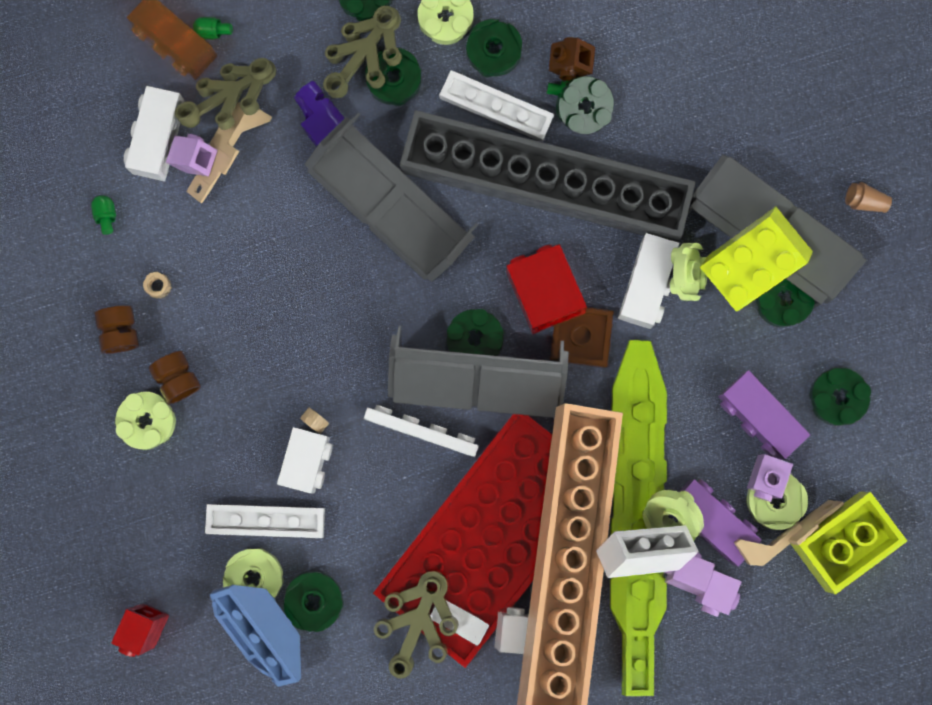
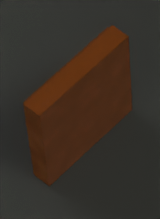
[550,307,614,368]

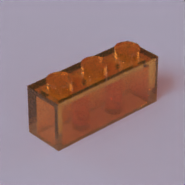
[127,0,217,80]

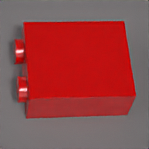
[506,244,587,335]

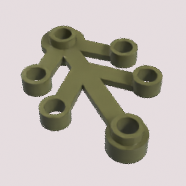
[323,6,402,98]
[175,58,277,130]
[374,571,459,679]

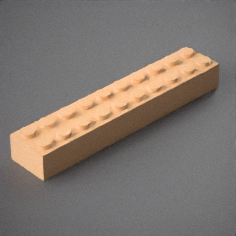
[517,403,623,705]

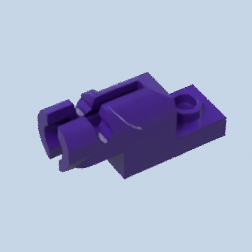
[294,81,345,147]

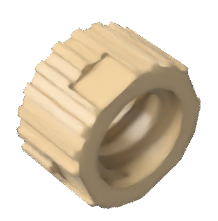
[143,272,172,299]
[300,407,329,434]

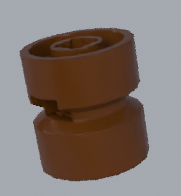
[94,306,139,354]
[148,351,201,404]

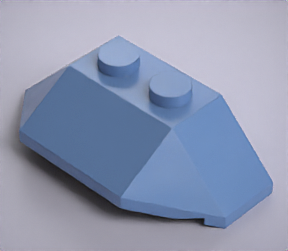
[210,585,301,687]

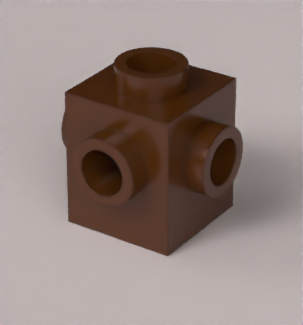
[548,37,595,81]

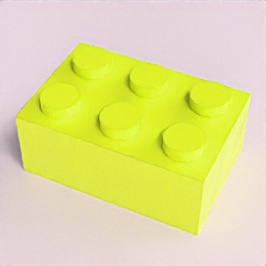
[700,206,813,312]
[791,492,907,594]

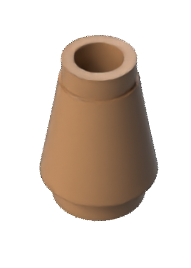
[845,182,892,213]

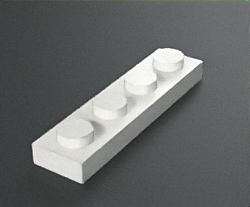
[439,70,554,142]
[364,405,479,457]
[205,504,325,538]

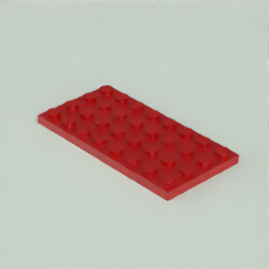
[373,414,552,668]

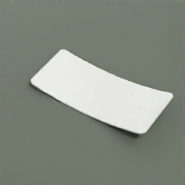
[430,600,489,646]

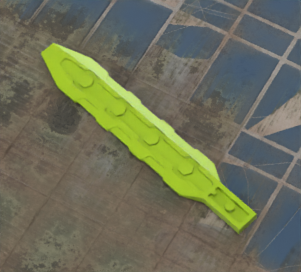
[610,340,667,696]

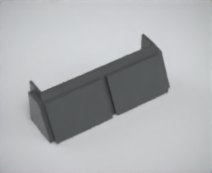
[304,113,478,282]
[688,154,867,308]
[388,326,569,418]

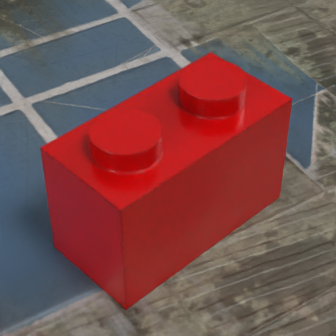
[111,604,169,657]

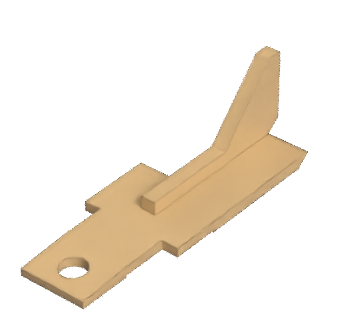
[186,102,272,203]
[734,500,844,566]

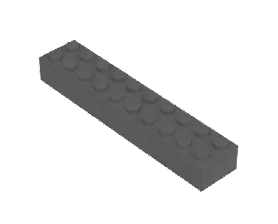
[400,110,695,242]

